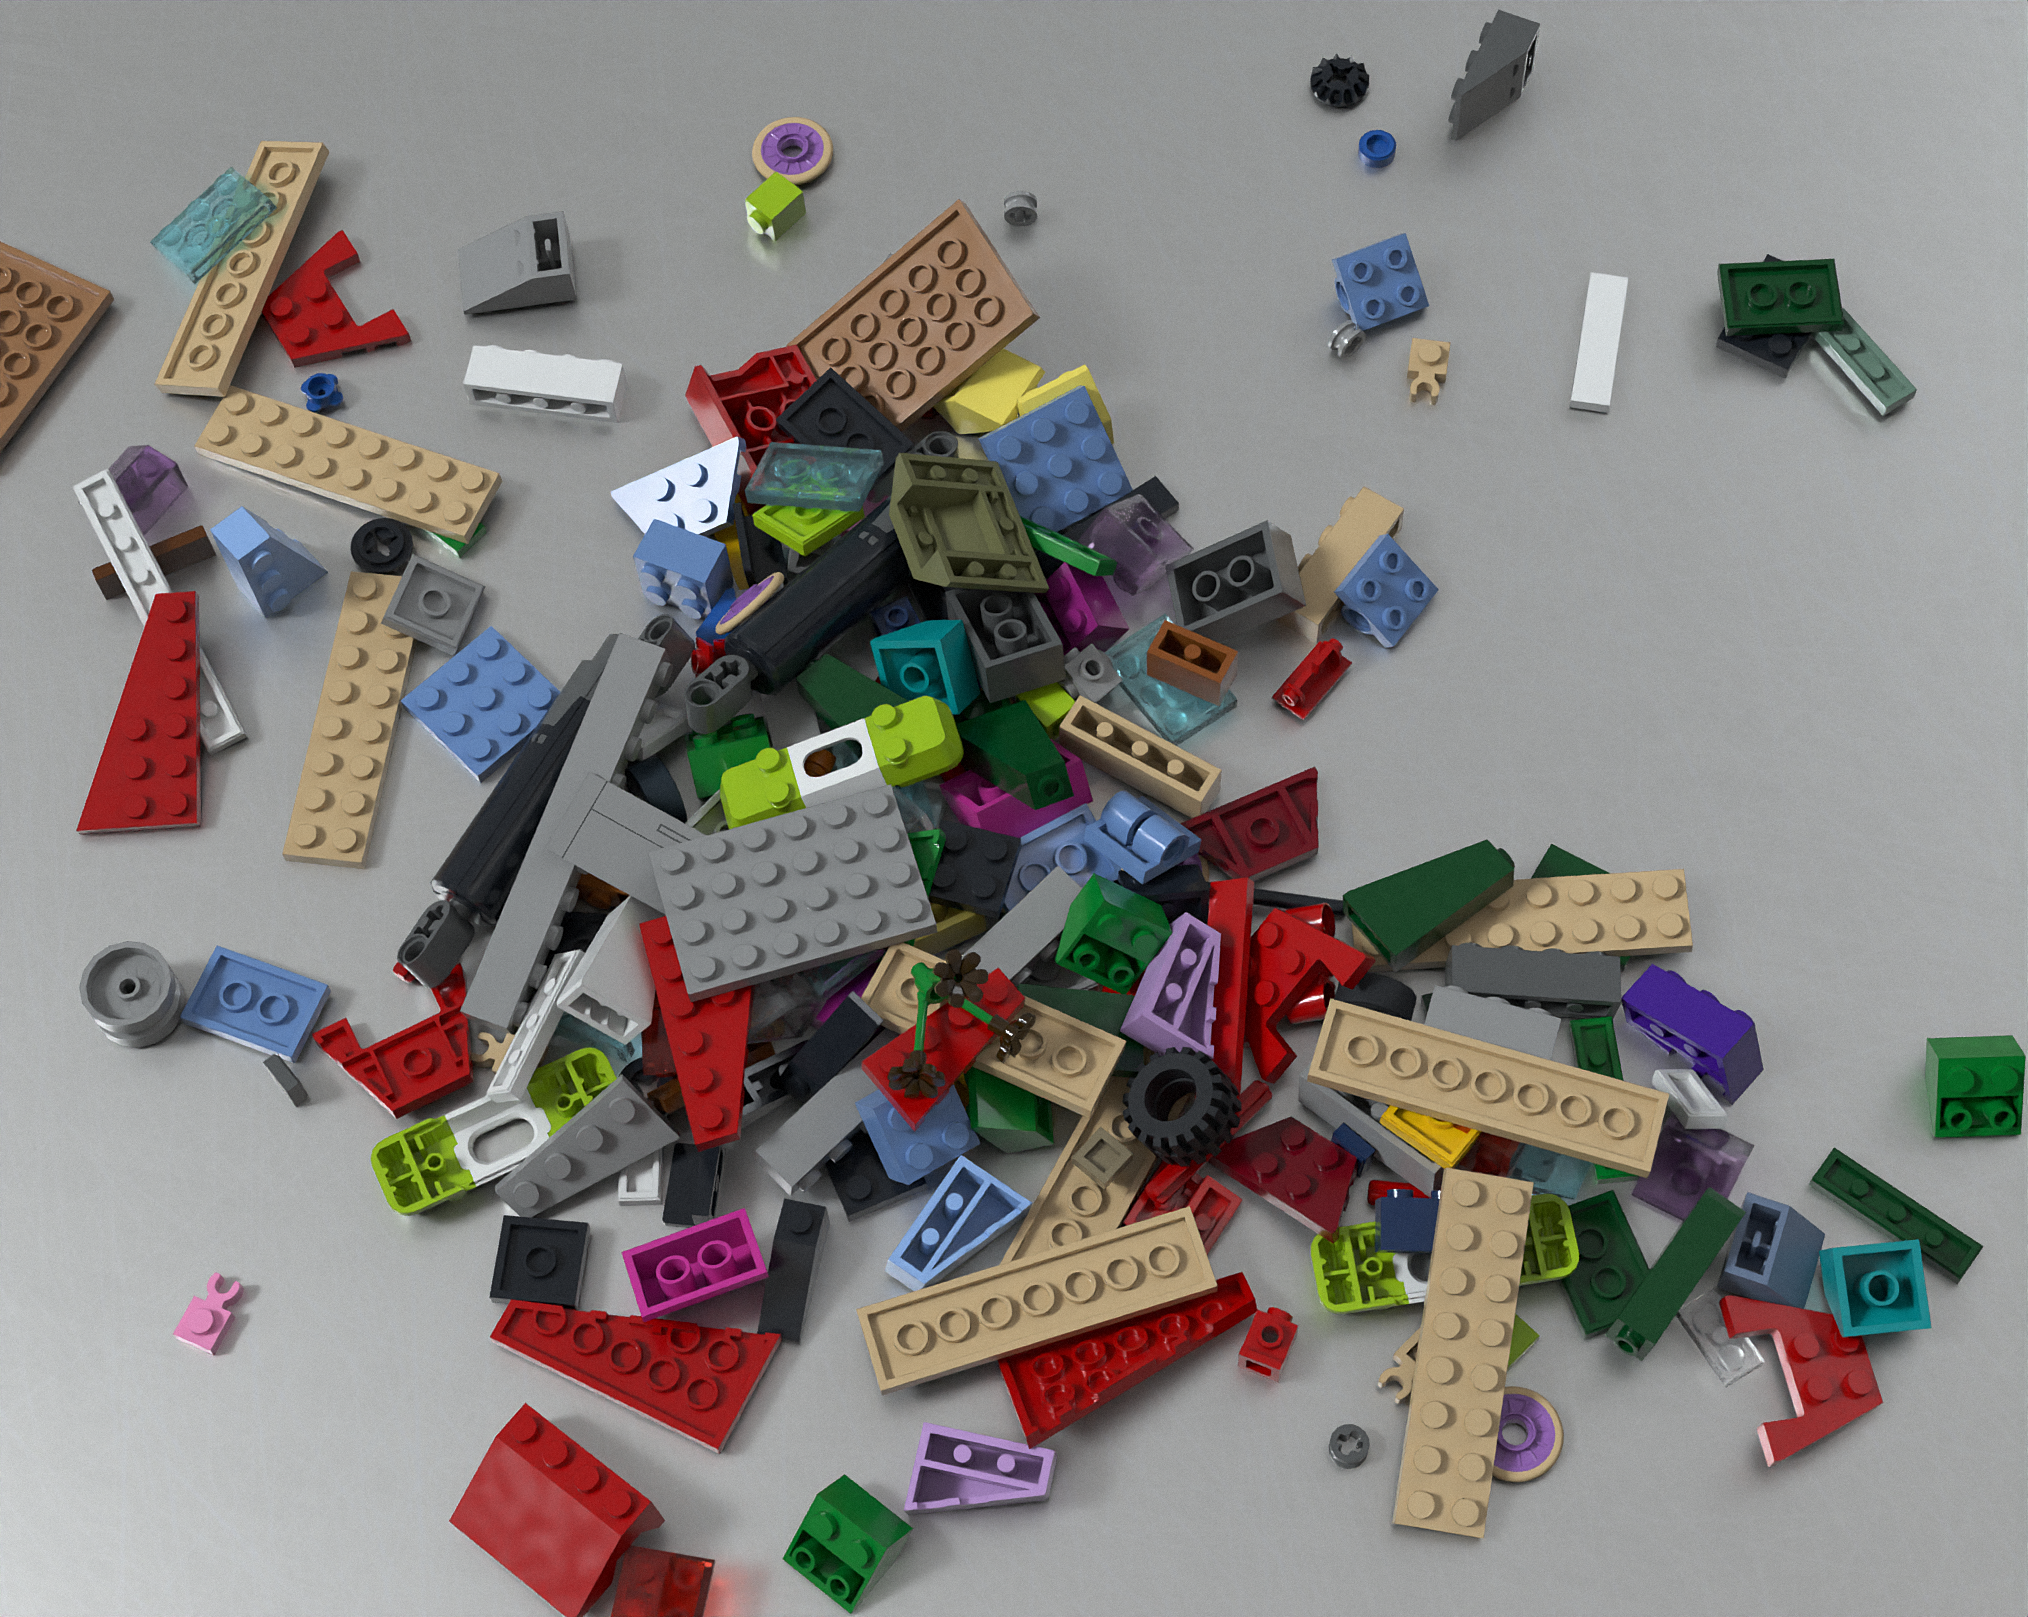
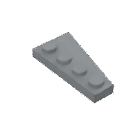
[495,1075,681,1218]

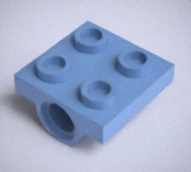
[1332,233,1429,331]
[1334,534,1439,648]
[1084,791,1201,884]

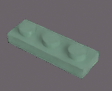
[1811,308,1917,416]

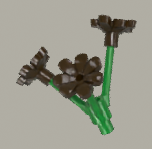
[887,949,1036,1099]

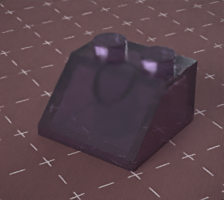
[78,445,188,536]
[1078,494,1194,596]
[1631,1112,1755,1221]

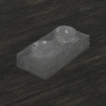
[1675,1288,1764,1388]

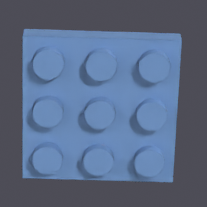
[978,385,1133,532]
[400,626,560,783]

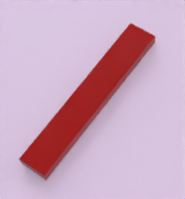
[1195,877,1254,1117]

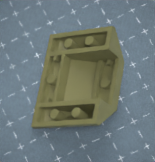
[889,453,1049,593]

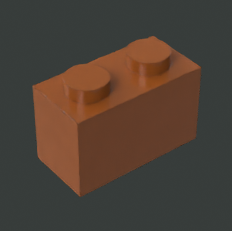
[1147,620,1238,707]

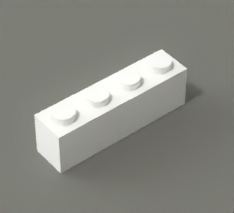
[463,345,628,423]

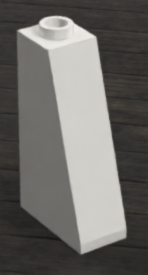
[556,896,666,1045]

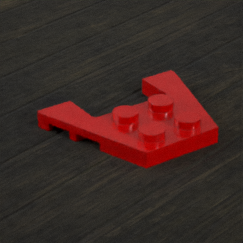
[261,230,411,368]
[1245,908,1376,1084]
[312,963,474,1119]
[1718,1295,1883,1467]

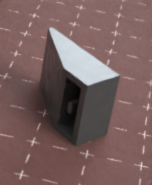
[1448,9,1540,141]

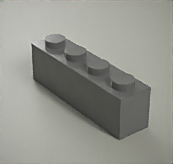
[1445,943,1621,1019]

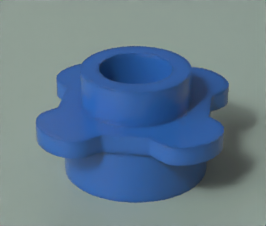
[301,373,344,413]

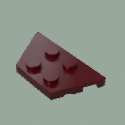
[1180,766,1319,882]
[1208,1116,1358,1244]

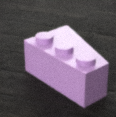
[1120,912,1221,1060]
[904,1422,1058,1515]

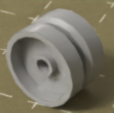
[79,941,186,1048]

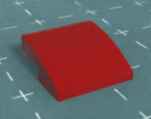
[1121,1160,1243,1255]

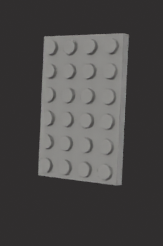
[648,784,937,1003]

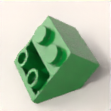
[685,713,770,799]
[1055,873,1172,994]
[1925,1035,2026,1137]
[964,1066,1054,1154]
[783,1474,914,1614]

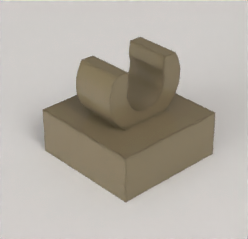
[1072,1127,1133,1190]

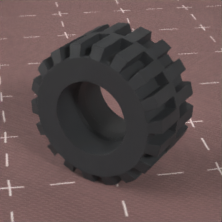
[1122,1047,1242,1166]

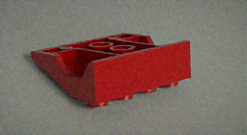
[685,344,836,515]
[449,1403,665,1617]

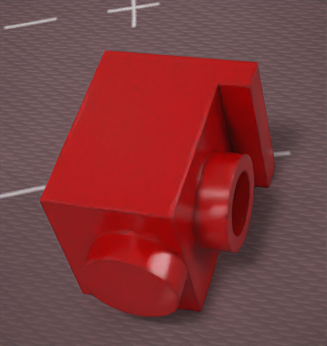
[1238,1307,1298,1383]

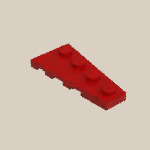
[862,967,1025,1132]

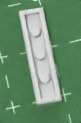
[1570,272,1629,413]
[486,949,585,1103]

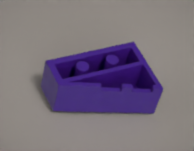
[1621,963,1764,1105]

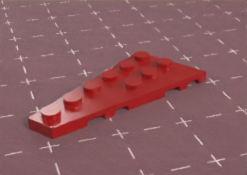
[76,591,201,835]
[639,916,755,1152]
[997,1272,1257,1450]
[490,1299,782,1454]

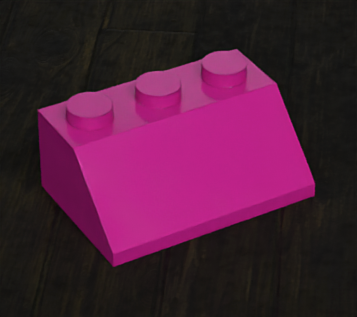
[939,739,1093,838]
[621,1208,769,1322]

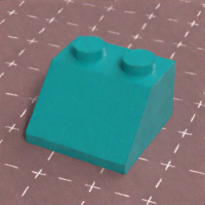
[870,620,981,714]
[1819,1239,1932,1337]

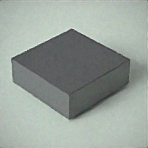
[263,1054,308,1107]

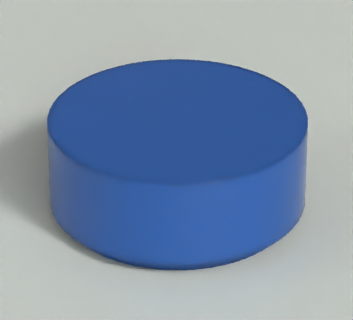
[1358,130,1396,168]

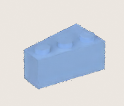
[210,506,328,618]
[885,1155,1032,1291]

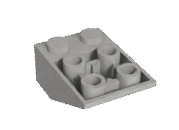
[458,211,577,315]

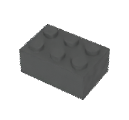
[1165,520,1306,643]
[945,588,1066,703]

